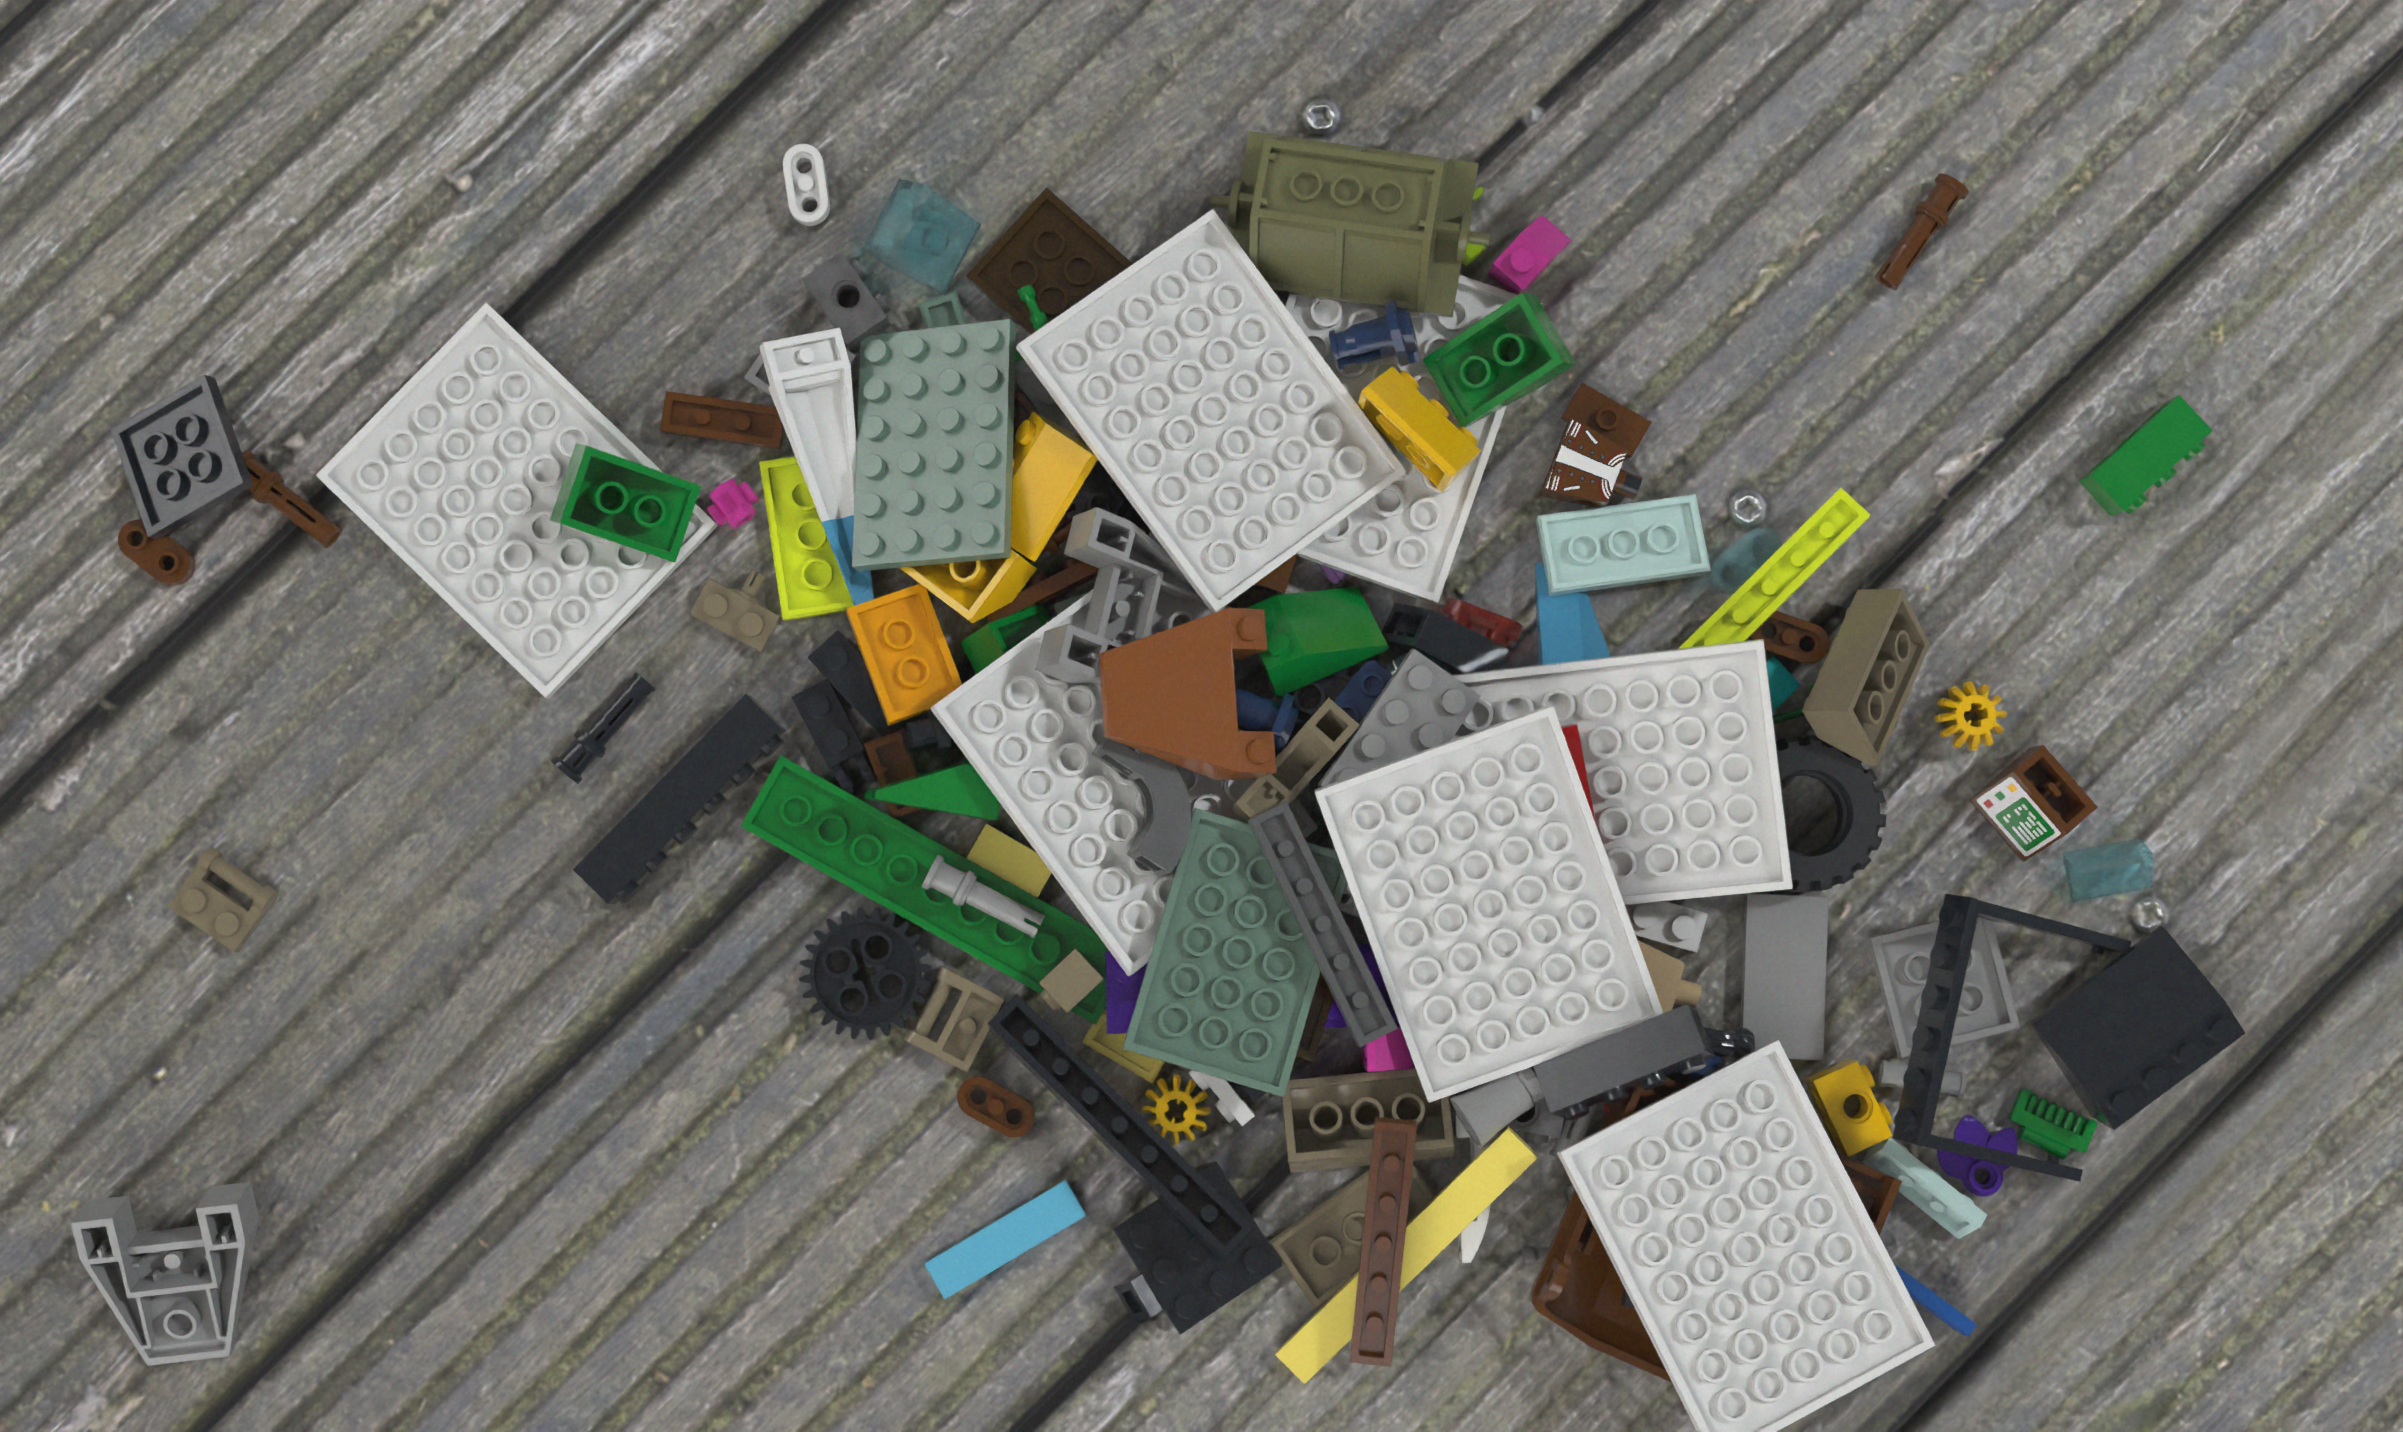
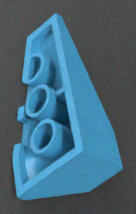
[1534,562,1611,665]

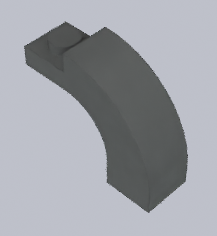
[1092,737,1191,877]

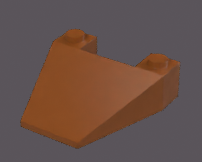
[1099,608,1277,780]

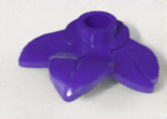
[1937,1115,2018,1197]

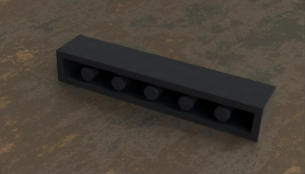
[573,694,786,904]

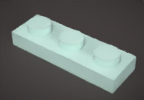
[1862,1137,1987,1239]

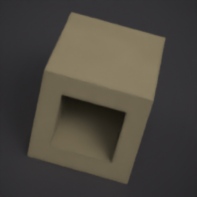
[1039,948,1105,1013]

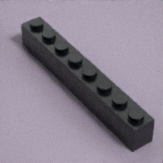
[988,994,1254,1263]

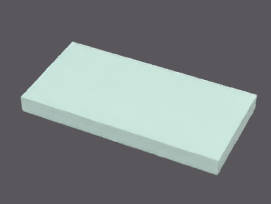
[1536,494,1711,596]

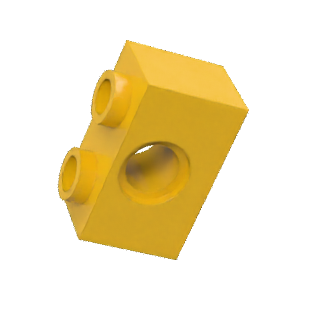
[1804,1059,1893,1157]

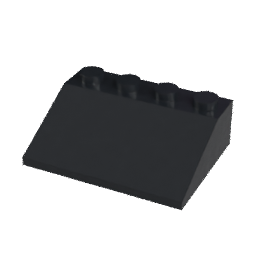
[2030,926,2246,1130]

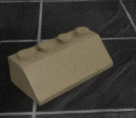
[1802,589,1930,766]
[1282,1068,1454,1172]

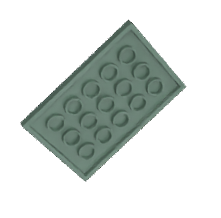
[852,319,1016,571]
[1122,808,1347,1097]

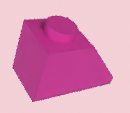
[1488,214,1572,295]
[1362,1026,1414,1072]

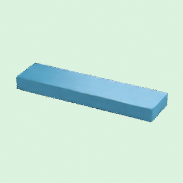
[924,1179,1087,1299]

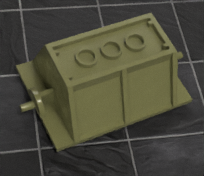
[1210,131,1491,318]

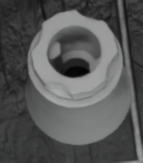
[1449,1067,1544,1148]

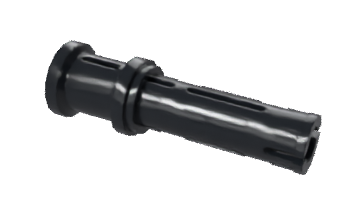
[551,673,655,784]

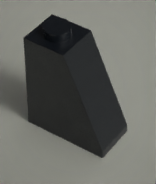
[1381,603,1509,675]

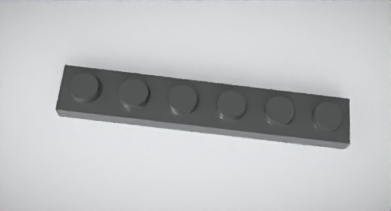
[1248,801,1398,1047]

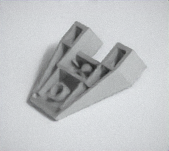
[1035,507,1225,684]
[71,1182,259,1366]

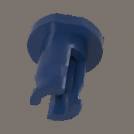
[1329,301,1421,370]
[1235,689,1299,755]

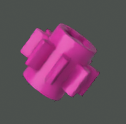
[707,479,759,529]

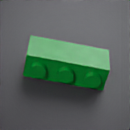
[2078,395,2213,516]

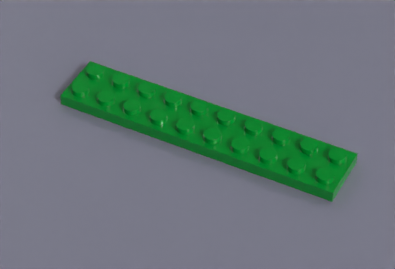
[741,755,1109,1025]

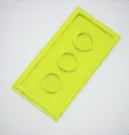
[759,456,854,621]

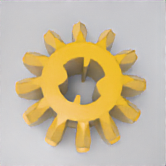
[1934,681,2007,751]
[1141,1074,1211,1145]

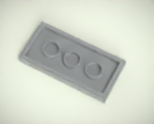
[1740,893,1829,1061]

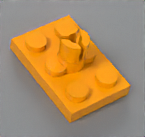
[846,584,962,726]

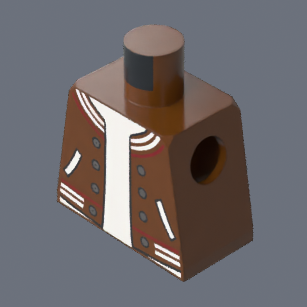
[1539,418,1643,508]

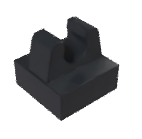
[1114,1274,1163,1323]

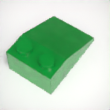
[1422,293,1576,428]
[550,443,701,563]
[1247,586,1389,698]
[865,758,1000,820]

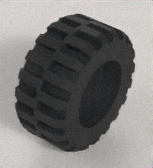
[1776,735,1887,892]

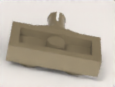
[690,569,782,652]

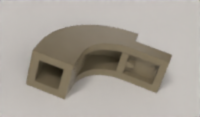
[1231,698,1360,824]

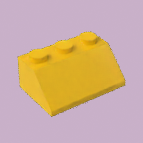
[1357,366,1481,493]
[1011,411,1098,562]
[900,549,1037,623]

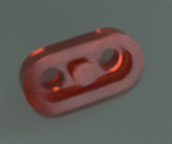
[1442,598,1523,647]

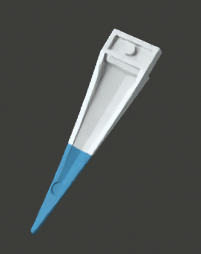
[759,328,874,606]

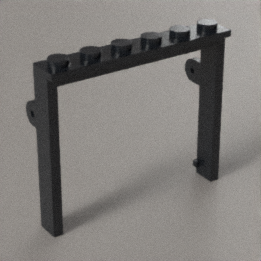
[1892,894,2132,1182]

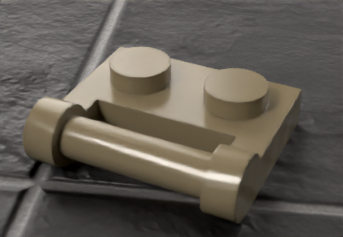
[168,846,279,952]
[903,965,1006,1072]

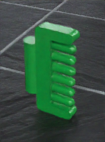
[2008,1089,2097,1160]

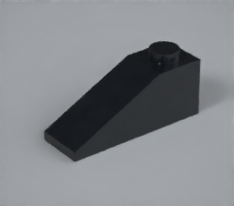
[807,630,919,736]

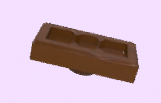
[1561,382,1652,459]
[863,729,921,819]

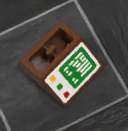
[1969,745,2098,862]

